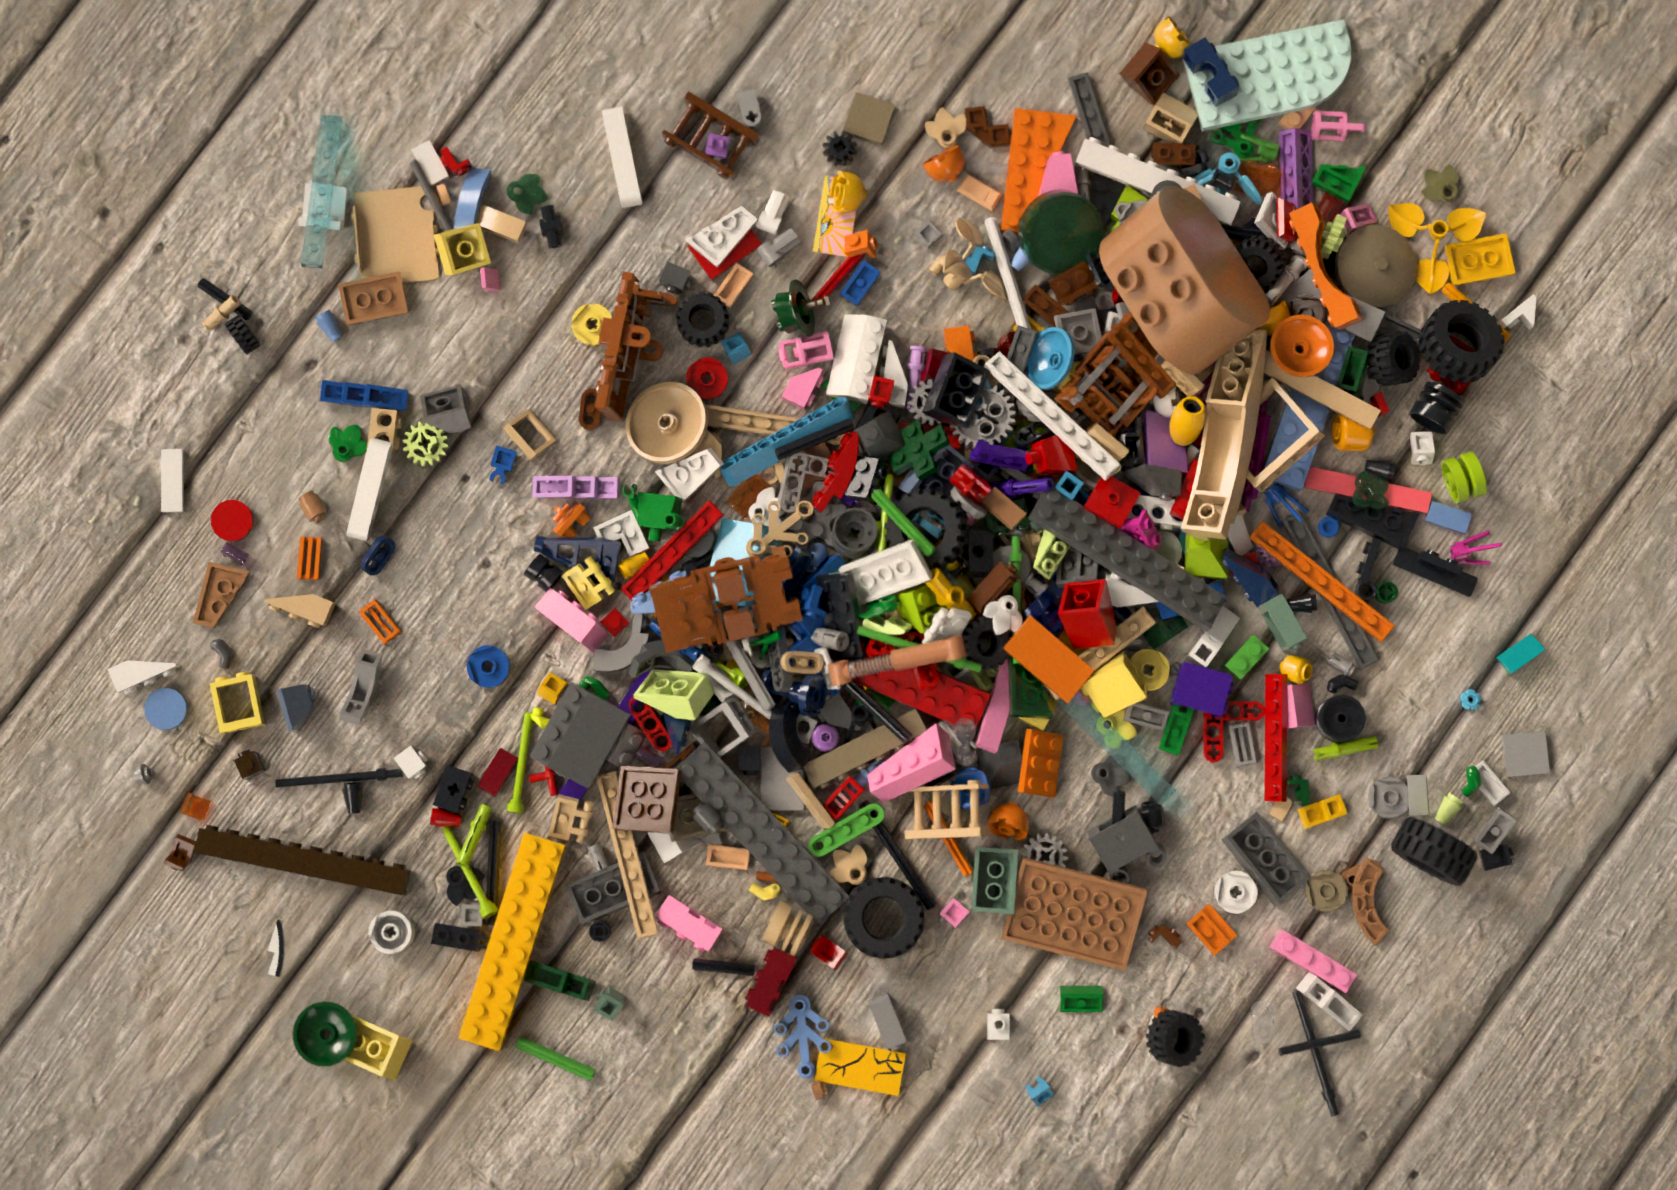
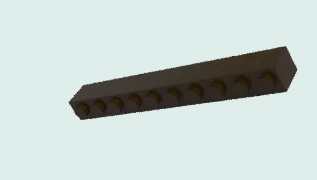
[194,824,411,896]

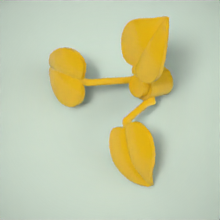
[1388,203,1486,294]

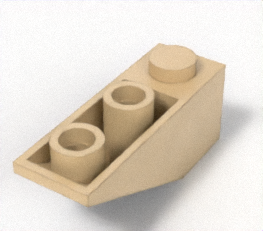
[264,594,336,629]

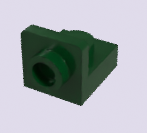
[1287,775,1310,806]

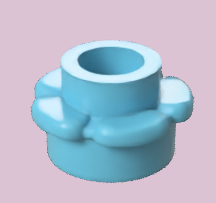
[1460,689,1481,710]

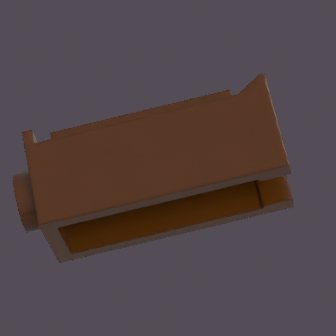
[967,562,1021,614]

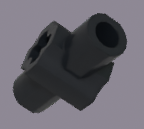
[539,205,564,249]

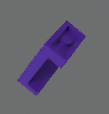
[1169,661,1234,718]

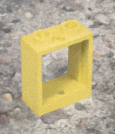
[210,672,265,734]

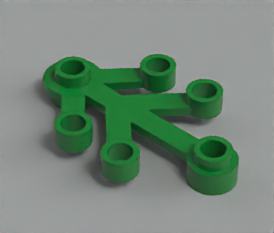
[1210,119,1261,158]

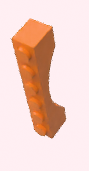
[1289,202,1364,330]

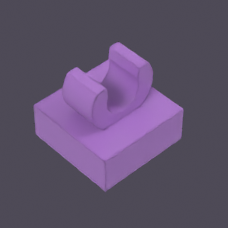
[705,133,730,159]

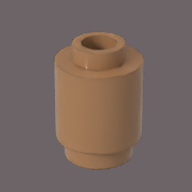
[298,491,328,523]

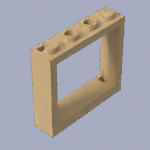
[1246,378,1325,493]

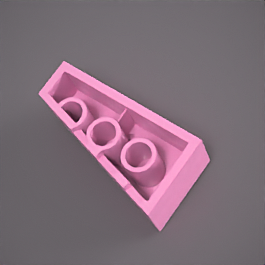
[868,724,955,803]

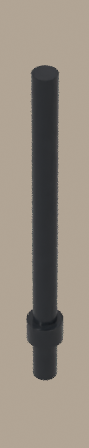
[275,768,404,788]
[1292,991,1339,1117]

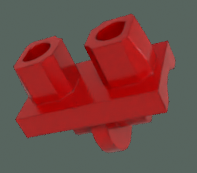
[949,464,992,505]

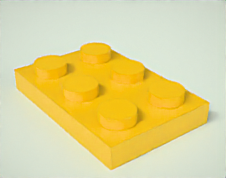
[1444,233,1515,286]

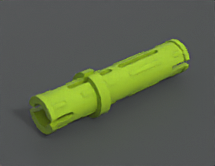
[1313,735,1378,762]
[456,804,493,868]

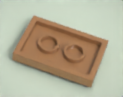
[338,271,409,326]

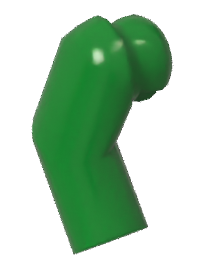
[579,676,610,699]

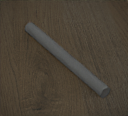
[410,160,453,231]

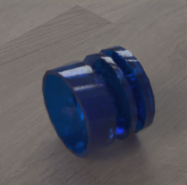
[1021,589,1064,636]

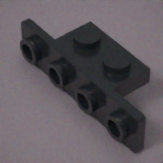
[1392,547,1478,597]

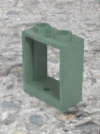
[1258,594,1307,652]

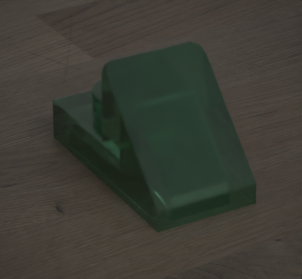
[1142,616,1189,650]

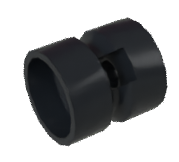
[523,554,564,592]

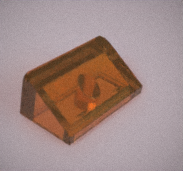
[725,474,771,519]

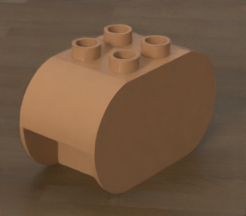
[1099,186,1270,375]

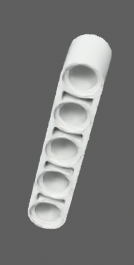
[602,106,642,209]
[346,438,393,542]

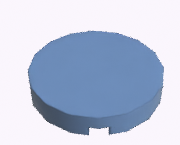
[144,688,188,730]

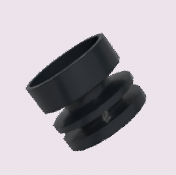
[1409,381,1465,435]

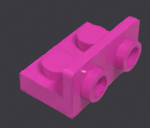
[1120,510,1161,552]

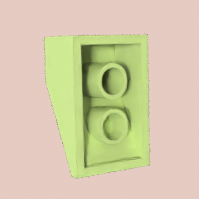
[634,669,714,720]

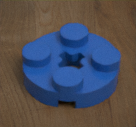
[467,645,510,688]
[949,767,991,810]

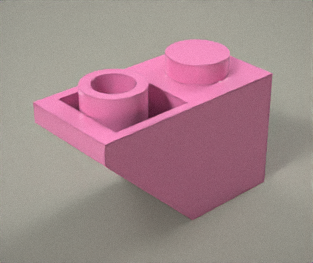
[782,368,824,410]

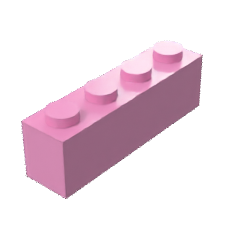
[1269,930,1357,993]

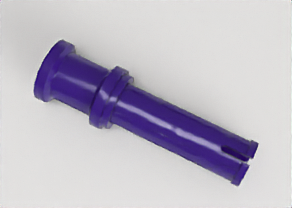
[991,478,1054,498]

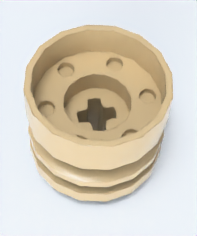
[761,900,813,956]

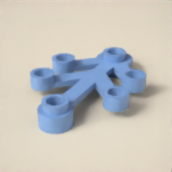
[774,995,832,1079]

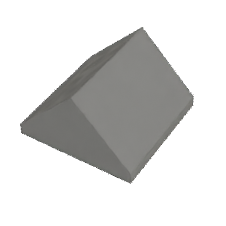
[1344,294,1385,342]

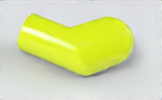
[531,707,550,729]

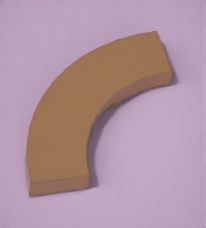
[1352,857,1390,946]

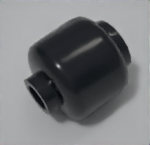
[1138,801,1165,833]

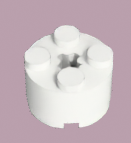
[369,911,415,954]

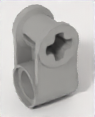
[735,89,762,131]

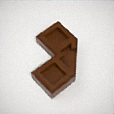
[964,106,1011,148]

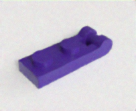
[969,439,1030,471]

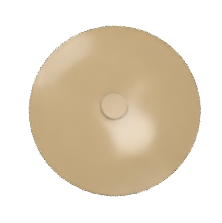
[626,382,708,464]

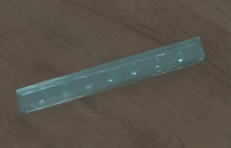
[301,115,343,269]
[1042,683,1176,805]

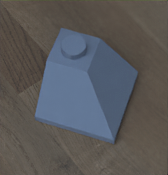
[277,684,316,733]

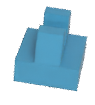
[1025,1077,1054,1107]

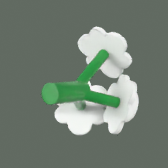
[742,623,783,669]

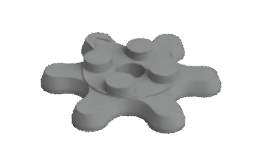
[780,479,849,551]

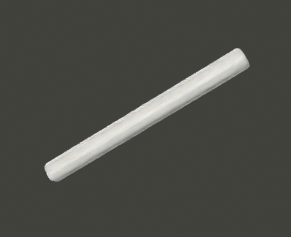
[984,217,1031,329]

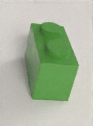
[1222,634,1269,681]

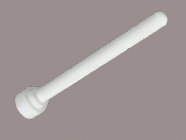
[693,655,772,720]

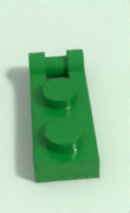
[1158,705,1194,756]

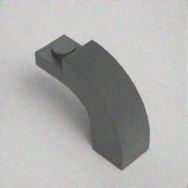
[629,641,697,678]

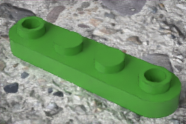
[808,803,885,857]

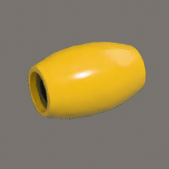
[1169,396,1206,446]

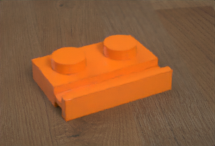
[1185,903,1238,956]

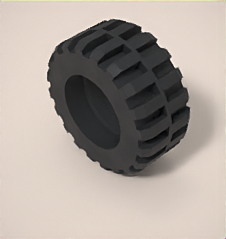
[1419,300,1505,383]
[884,489,969,571]
[1391,817,1478,886]
[843,877,925,959]

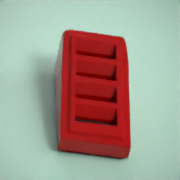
[822,776,865,821]

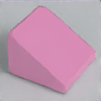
[480,267,500,292]

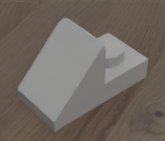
[1474,807,1517,854]

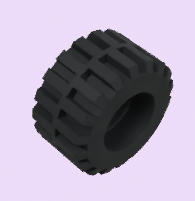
[1236,235,1286,291]
[676,291,729,348]
[1366,331,1421,386]
[962,615,1012,670]
[1146,1010,1205,1067]

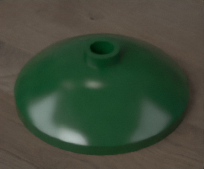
[293,1001,357,1067]

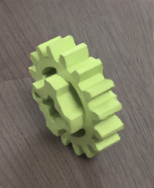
[1321,214,1347,259]
[402,421,449,467]

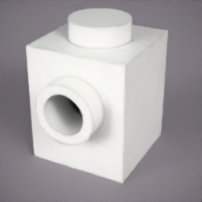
[394,746,428,780]
[987,1009,1009,1040]

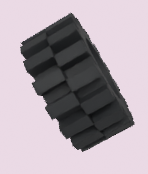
[225,315,261,355]

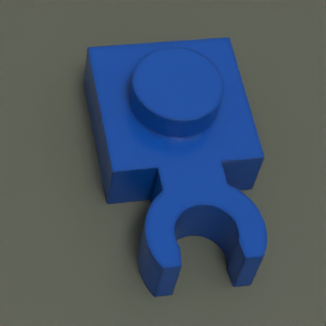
[489,446,517,485]

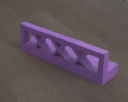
[1279,128,1314,210]

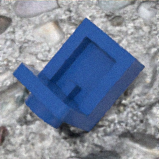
[800,585,827,619]

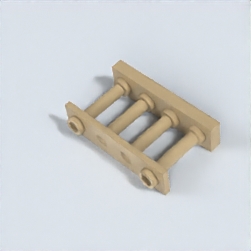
[905,780,990,839]

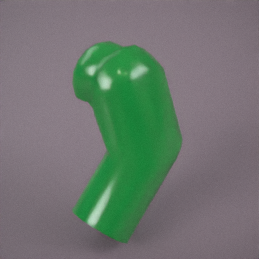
[1461,766,1482,797]

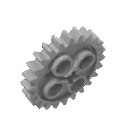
[949,383,1016,448]

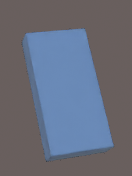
[1425,501,1472,535]

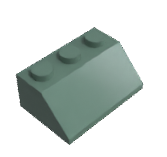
[971,847,1018,914]

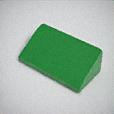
[1060,986,1103,1012]

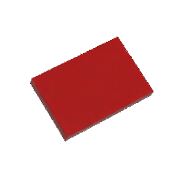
[687,229,762,281]

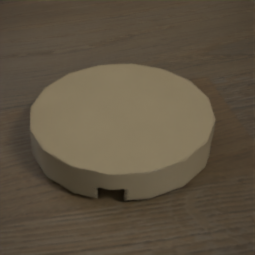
[1305,870,1348,912]

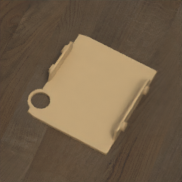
[351,186,440,283]

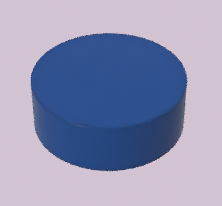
[1317,517,1339,538]

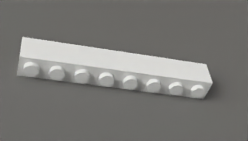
[1075,137,1240,226]

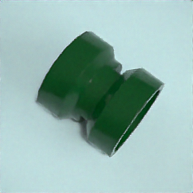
[1374,581,1398,604]

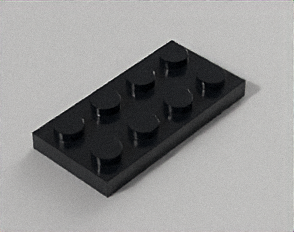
[816,573,868,659]

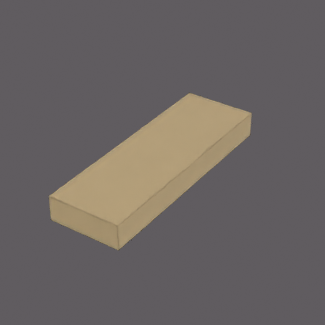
[785,773,835,829]

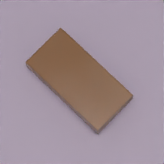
[980,487,1026,530]

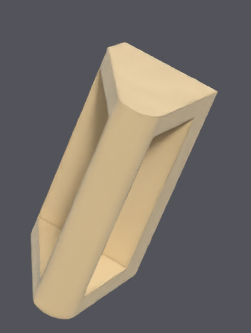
[503,409,557,462]

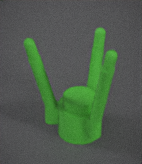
[1239,130,1279,164]

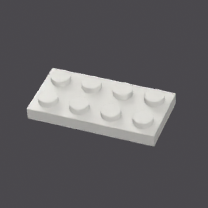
[839,539,932,606]

